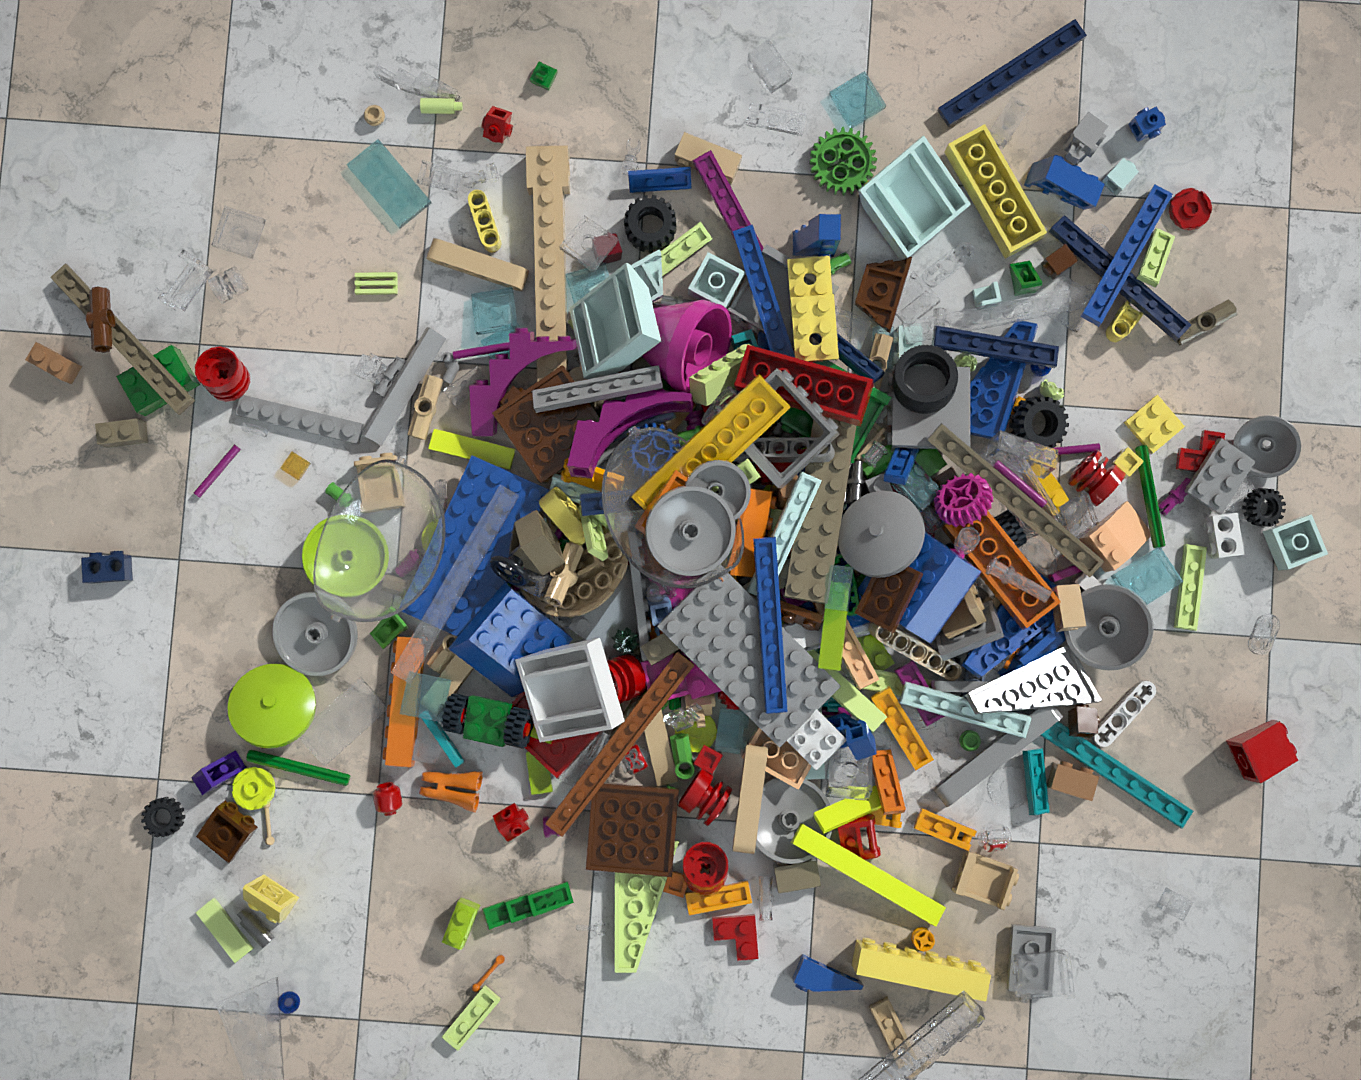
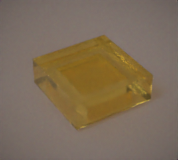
[280,451,311,481]

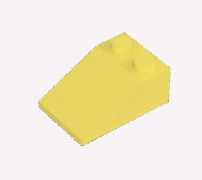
[243,875,299,923]

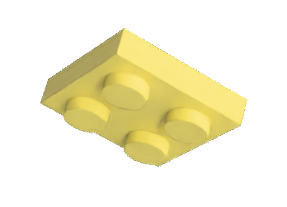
[1124,395,1185,454]

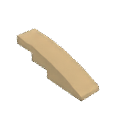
[637,700,678,786]

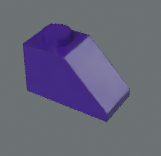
[191,750,247,795]

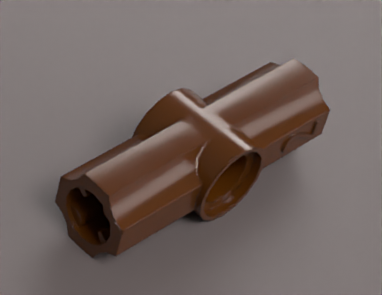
[86,286,116,353]

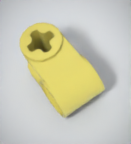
[1106,301,1143,342]

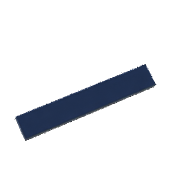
[932,325,1059,368]

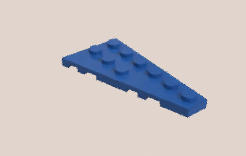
[970,320,1038,442]
[961,569,1057,678]

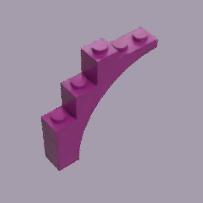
[469,328,577,436]
[567,389,694,479]

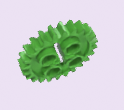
[809,127,877,196]

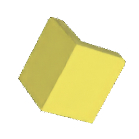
[1112,447,1144,479]

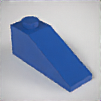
[792,954,864,992]

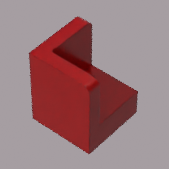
[694,745,723,774]

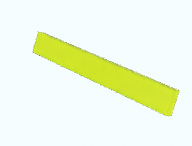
[790,823,946,927]

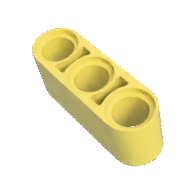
[468,190,502,253]
[539,487,585,546]

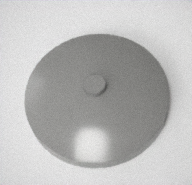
[645,485,736,576]
[838,491,925,578]
[1064,584,1154,671]
[273,591,358,676]
[756,778,832,864]

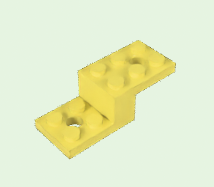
[787,256,839,362]

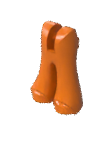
[419,771,483,813]

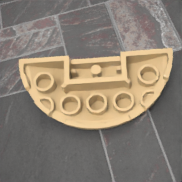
[519,524,629,617]

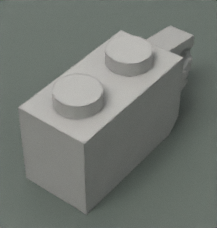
[1063,112,1108,165]

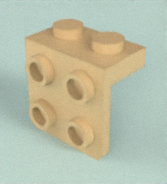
[942,584,986,639]

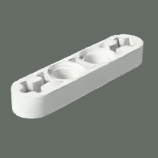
[1092,681,1156,747]

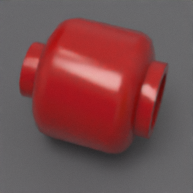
[373,782,403,816]

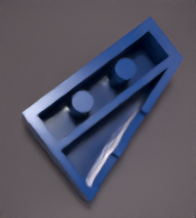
[1024,155,1105,210]
[792,214,841,258]

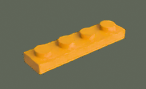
[871,686,934,771]

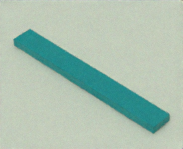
[1040,721,1194,829]

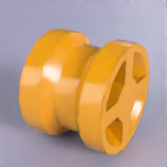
[911,927,935,952]

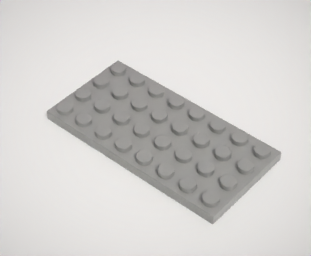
[657,565,841,748]

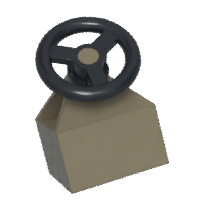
[490,510,565,586]

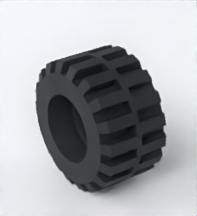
[624,195,676,253]
[1009,396,1069,450]

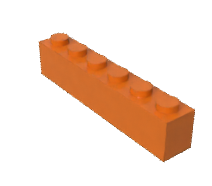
[382,636,426,767]

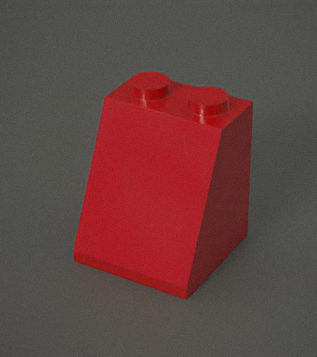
[1226,720,1299,784]

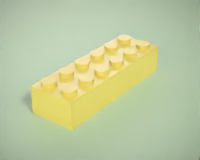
[944,124,1047,259]
[851,938,991,1002]

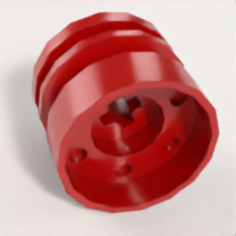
[195,346,250,402]
[1068,450,1126,507]
[607,654,646,704]
[678,768,732,826]
[683,842,728,895]

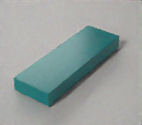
[420,710,465,768]
[1022,748,1050,816]

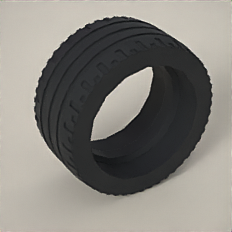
[892,345,958,414]

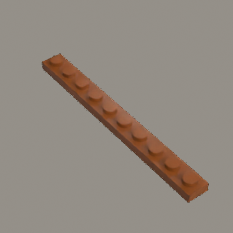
[545,651,695,837]

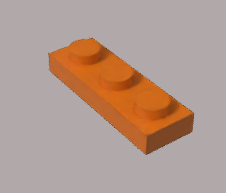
[869,749,906,815]

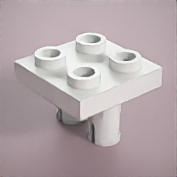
[787,709,847,770]

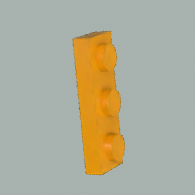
[685,881,752,915]

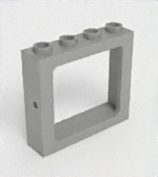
[745,368,840,488]

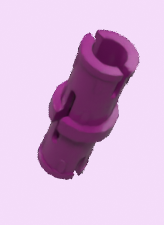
[1158,478,1191,516]

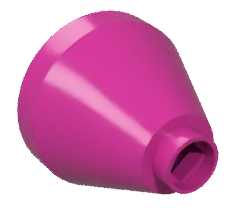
[641,300,732,393]

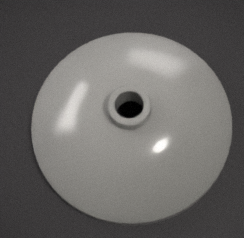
[1233,415,1301,478]
[685,460,751,520]

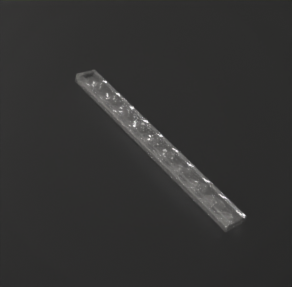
[901,283,1099,344]
[391,485,519,683]

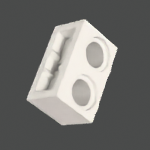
[1204,513,1244,559]

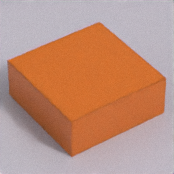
[663,871,687,898]

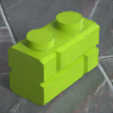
[442,897,481,950]

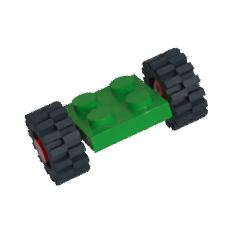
[441,693,534,749]

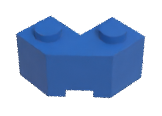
[826,713,877,761]

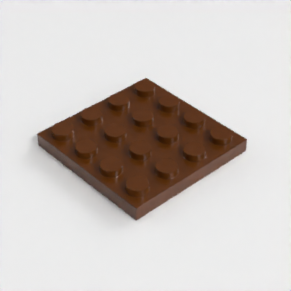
[492,365,600,484]
[586,783,679,877]

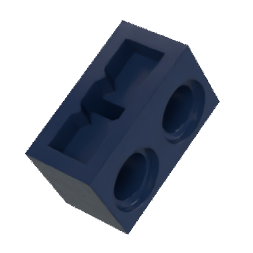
[81,551,133,584]

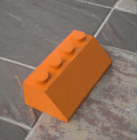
[730,488,777,577]

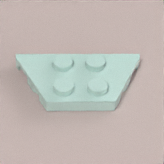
[589,249,664,303]

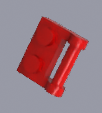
[838,814,881,860]

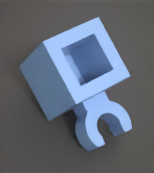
[647,594,672,636]

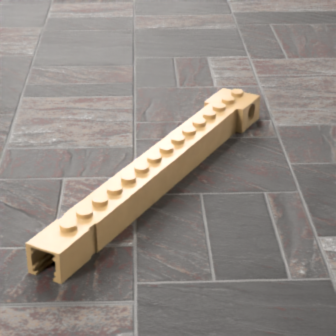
[526,145,570,482]

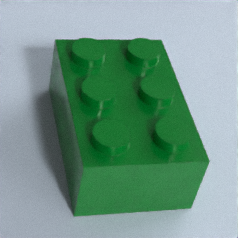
[116,345,200,416]

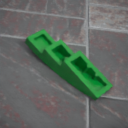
[482,882,574,930]

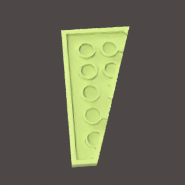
[615,840,679,973]

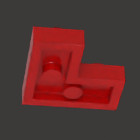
[1176,430,1225,472]
[712,914,759,961]

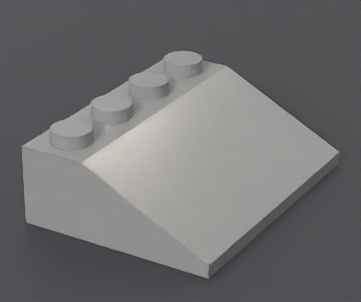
[568,565,663,659]

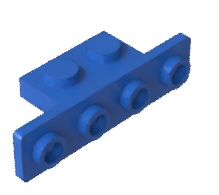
[997,621,1066,677]

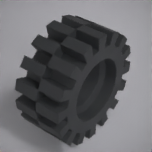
[1242,488,1286,527]
[141,797,185,838]

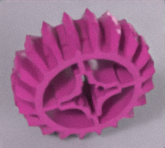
[934,473,994,527]

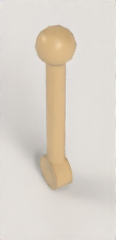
[263,803,275,845]

